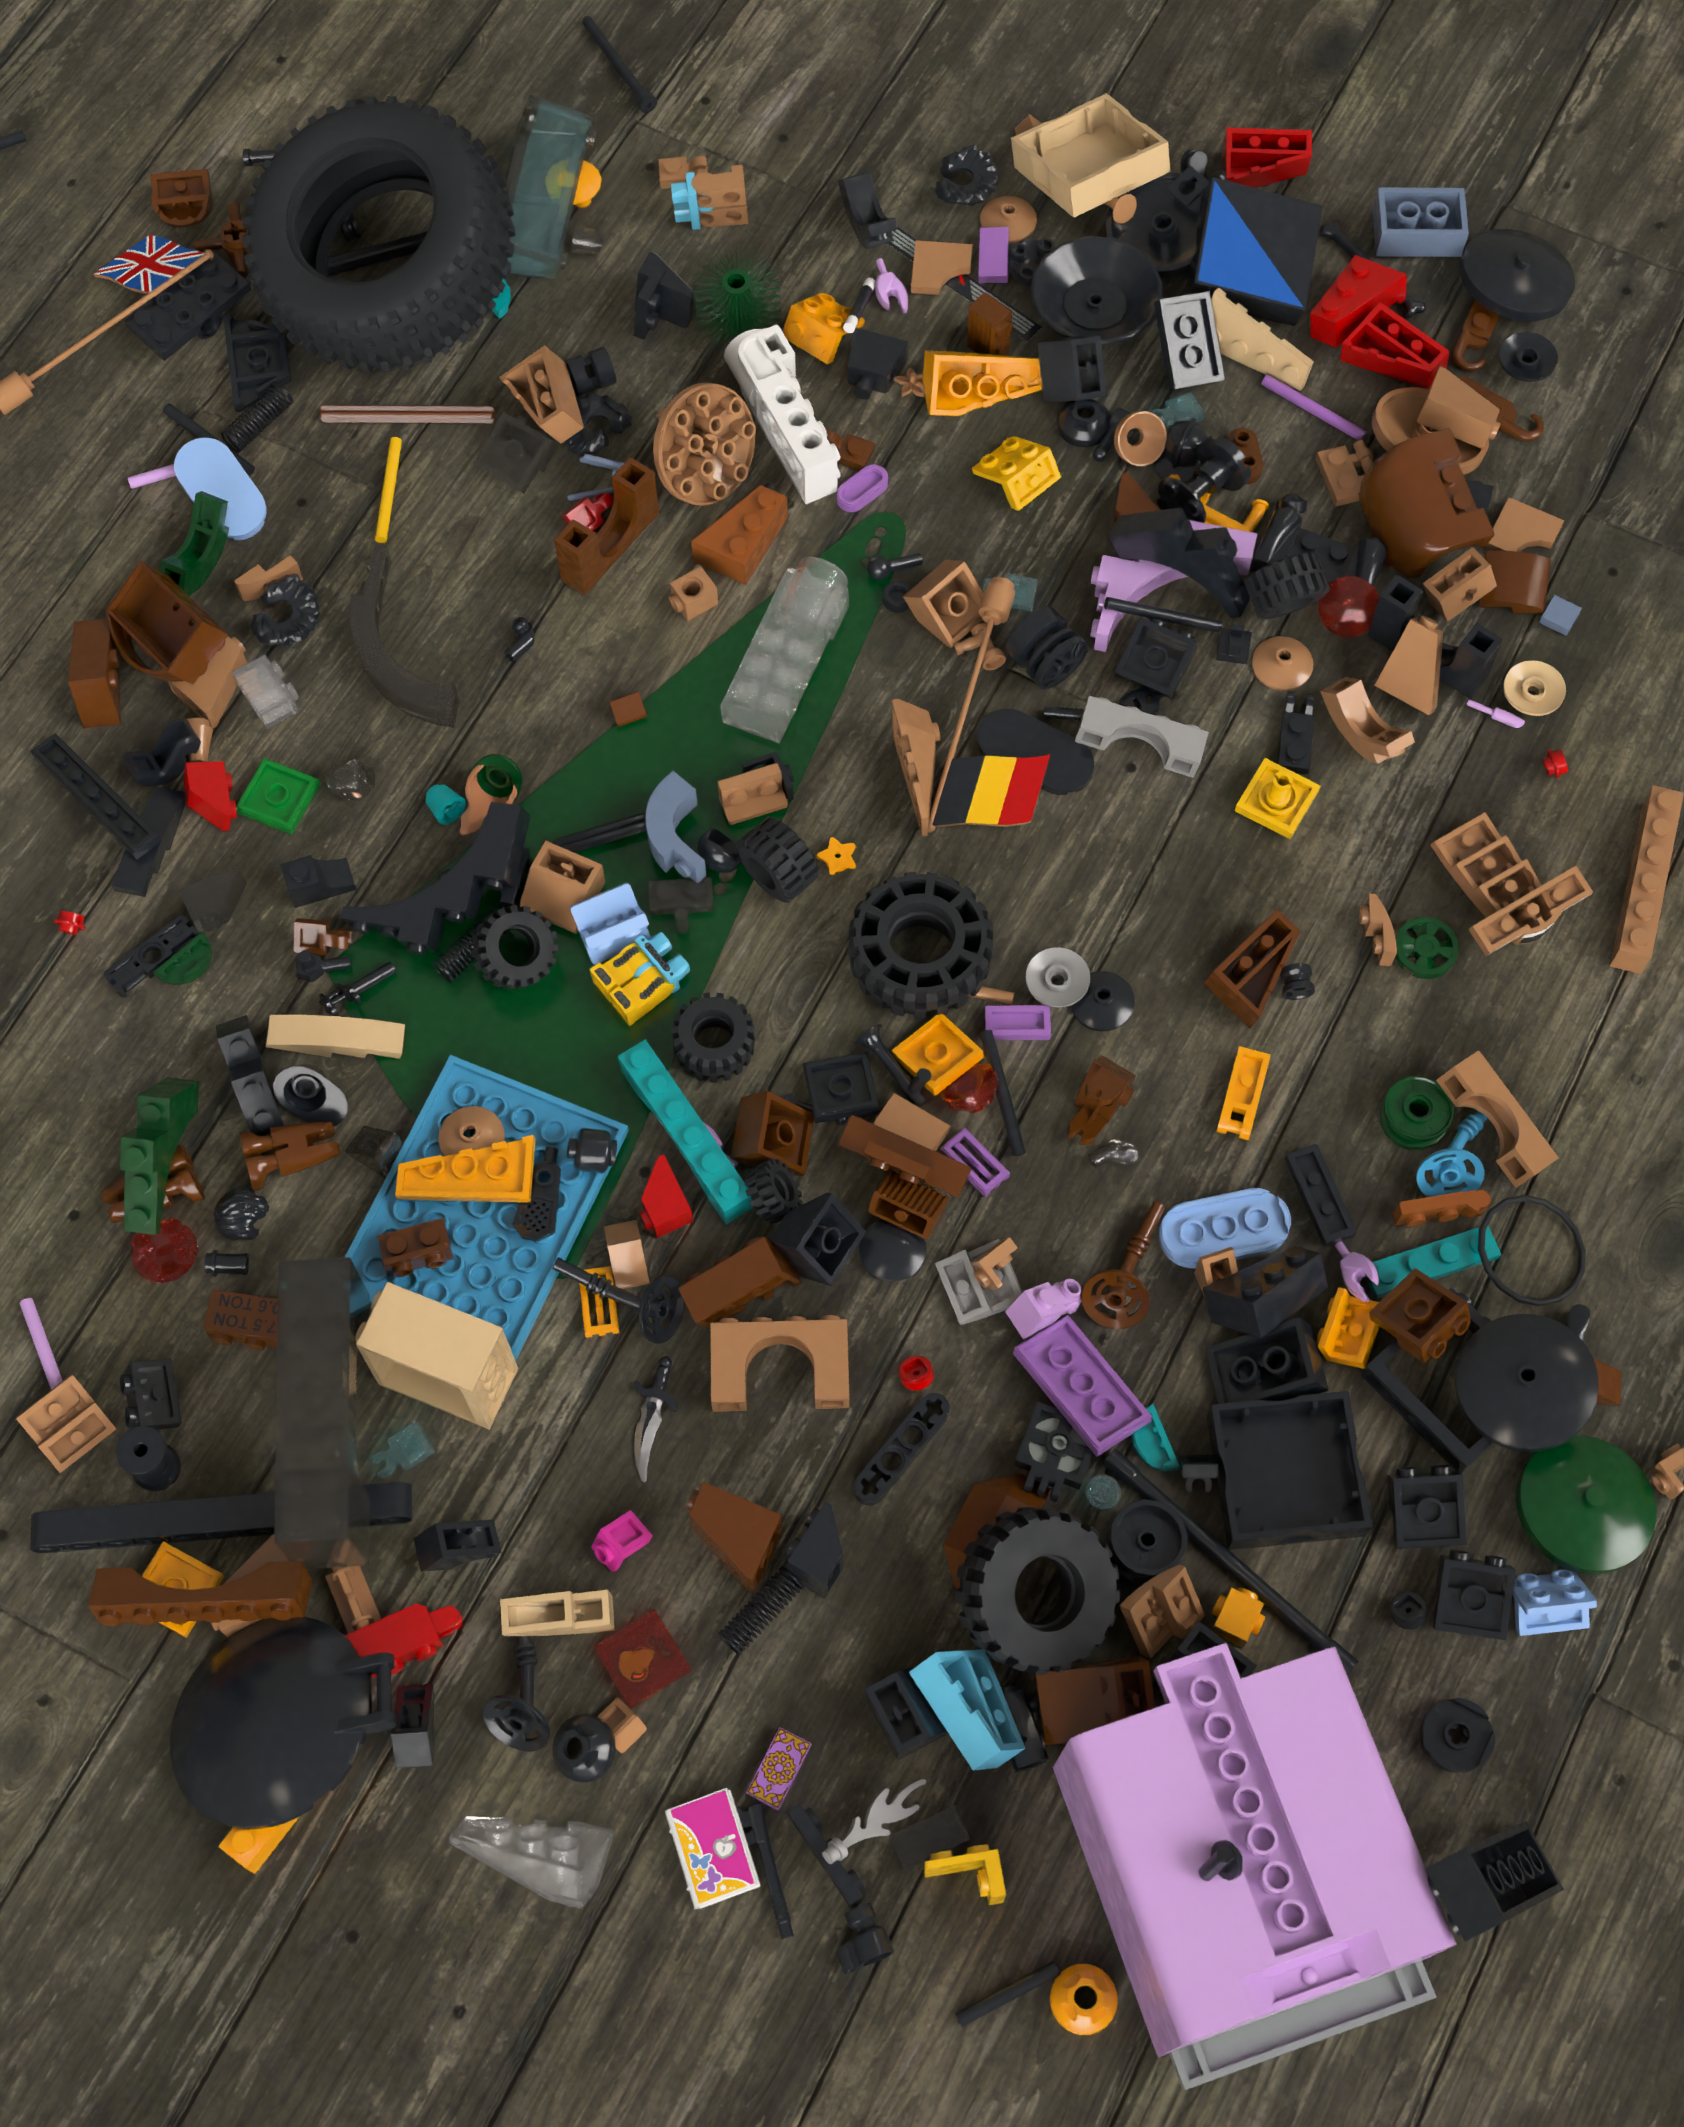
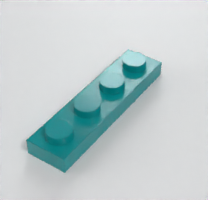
[1365,1226,1501,1299]

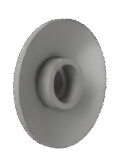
[1026,947,1090,1008]

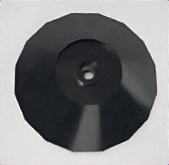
[1031,236,1163,345]

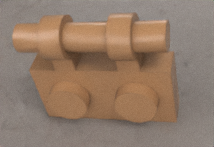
[1316,440,1374,507]

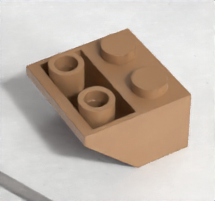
[519,841,605,934]

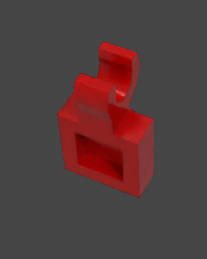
[561,492,614,531]

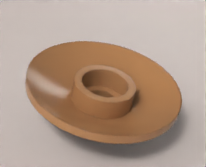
[980,196,1037,244]
[1252,636,1313,691]
[438,1106,505,1156]

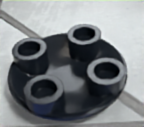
[1008,238,1055,286]
[859,1219,926,1281]

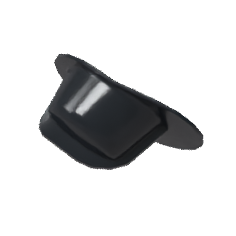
[1153,417,1208,482]
[273,1064,348,1126]

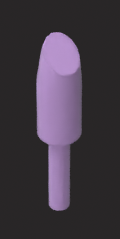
[1467,700,1525,728]

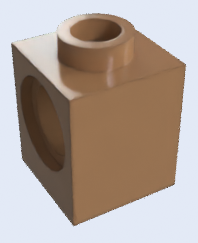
[669,566,718,621]

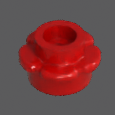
[1543,749,1568,779]
[54,911,86,935]

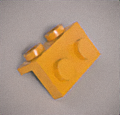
[1317,1287,1380,1369]

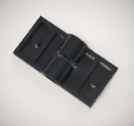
[124,250,252,361]

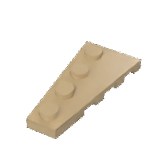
[1211,287,1314,391]

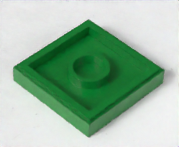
[236,758,321,835]

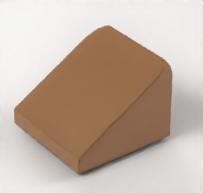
[597,1697,647,1753]

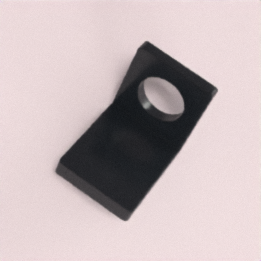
[742,751,794,802]

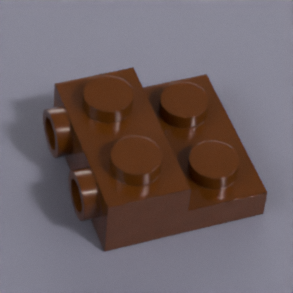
[1369,1268,1471,1363]

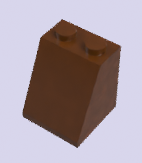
[686,1482,783,1595]

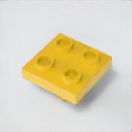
[1235,758,1321,839]

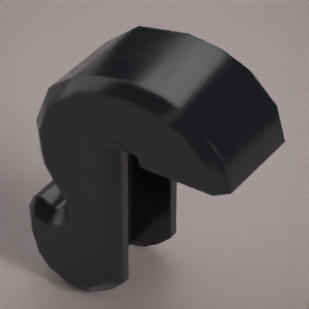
[123,718,201,786]

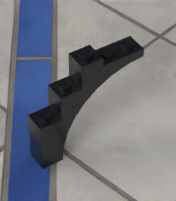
[340,802,531,955]

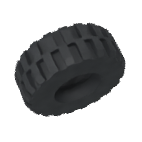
[849,871,994,1018]
[955,1507,1120,1674]

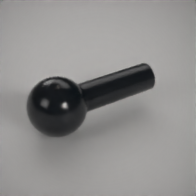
[867,553,923,580]

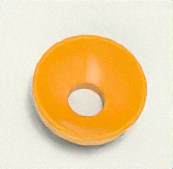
[1050,1964,1118,2035]

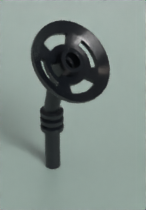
[552,1257,684,1344]
[483,1636,550,1752]

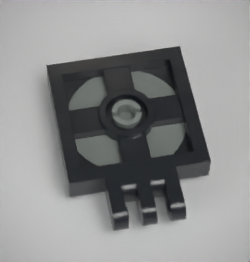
[1014,1402,1093,1502]

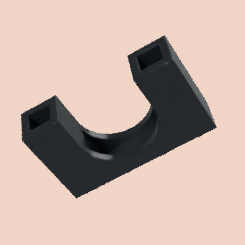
[1367,575,1503,699]

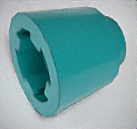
[426,785,466,825]

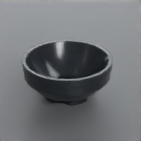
[1057,398,1110,447]
[552,1715,616,1782]

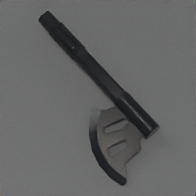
[1044,688,1164,721]
[736,1804,794,1939]

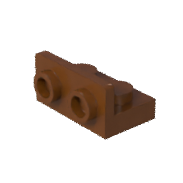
[378,1218,454,1278]

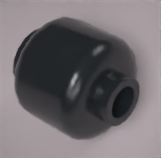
[567,1128,617,1173]

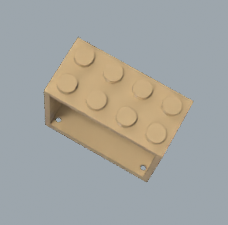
[355,1282,518,1430]

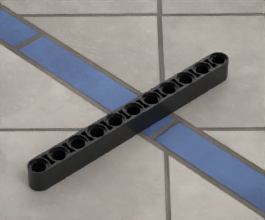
[30,1482,413,1553]

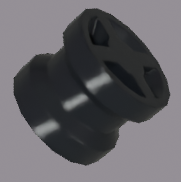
[1280,963,1315,1000]

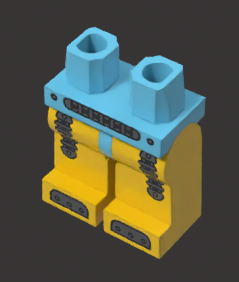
[589,932,690,1026]

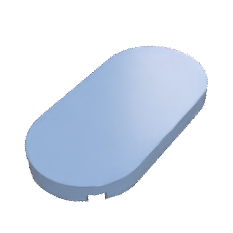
[174,438,267,540]
[1158,1188,1291,1268]

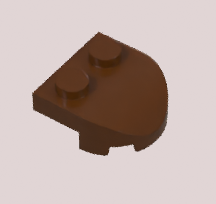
[150,169,212,227]

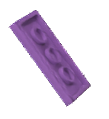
[1013,1315,1152,1457]

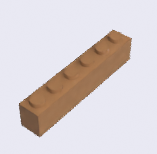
[1610,785,1684,974]

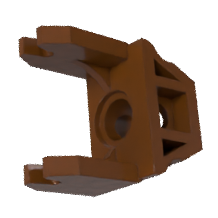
[1067,1055,1136,1146]

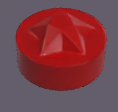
[898,1356,934,1391]

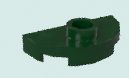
[153,931,212,985]

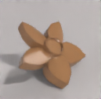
[894,367,924,397]

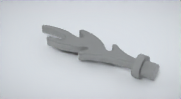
[822,1779,926,1864]

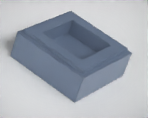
[1539,595,1582,636]

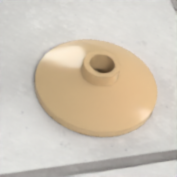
[1503,660,1566,716]

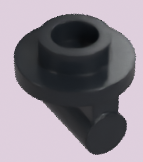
[1198,1840,1243,1881]

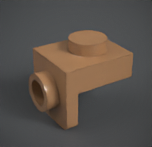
[1650,1443,1684,1500]

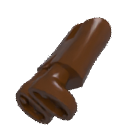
[239,1122,340,1191]
[101,1144,205,1223]

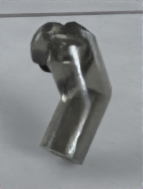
[1088,1140,1139,1168]

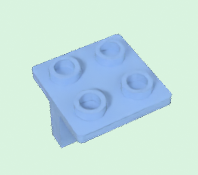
[570,883,651,964]
[1513,1569,1597,1636]

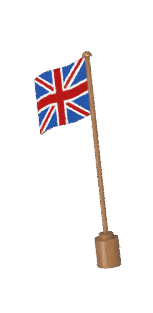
[0,235,214,416]

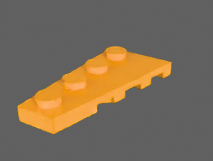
[395,1135,536,1203]

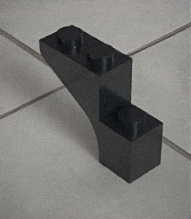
[216,1015,284,1136]

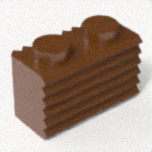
[967,292,1013,355]
[868,1170,949,1241]

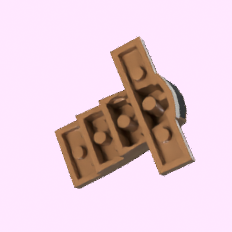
[1430,812,1593,956]

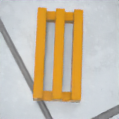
[579,1266,619,1338]

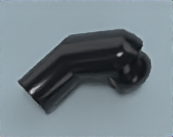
[504,617,534,663]

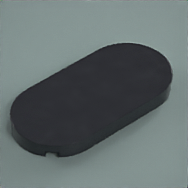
[977,709,1094,795]

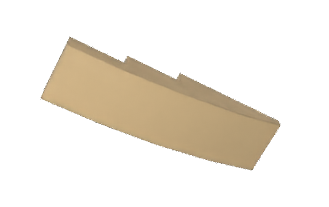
[265,1015,405,1059]

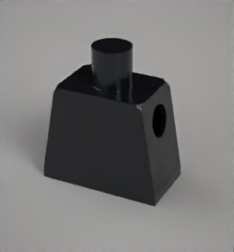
[848,328,908,400]

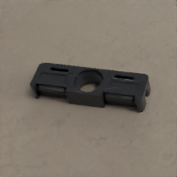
[104,915,199,998]

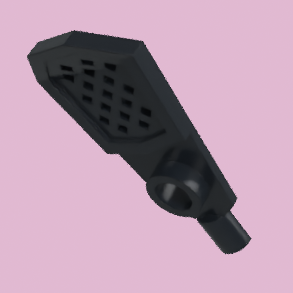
[512,1147,561,1241]

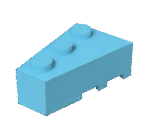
[909,1649,1026,1770]

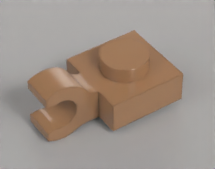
[659,156,708,189]

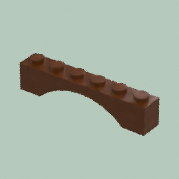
[88,1561,312,1626]

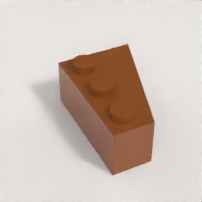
[691,485,788,585]

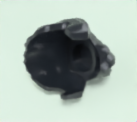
[213,1186,269,1241]

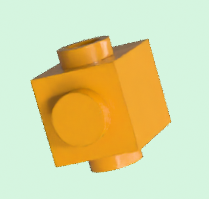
[1211,1588,1266,1649]

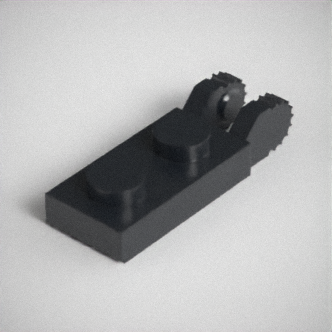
[1277,691,1314,774]

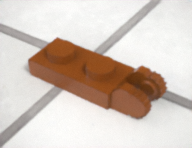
[1392,1189,1492,1227]

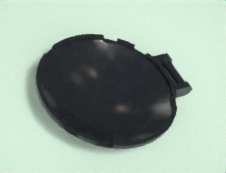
[170,1617,396,1829]

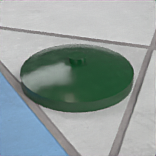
[1516,1435,1656,1575]

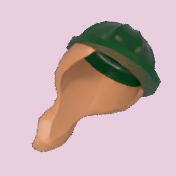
[459,754,523,835]

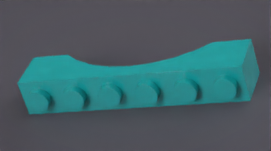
[618,1039,754,1225]

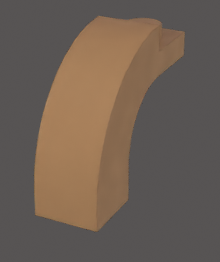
[1320,677,1415,764]

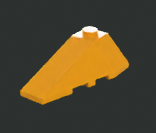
[923,350,1042,416]

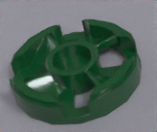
[1395,917,1459,979]

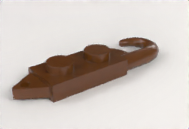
[1452,300,1501,371]
[1459,375,1544,442]

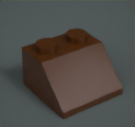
[730,1091,814,1176]

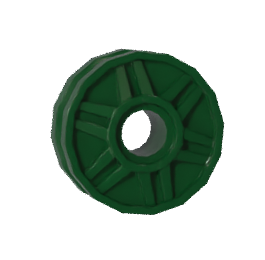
[1379,1076,1454,1150]

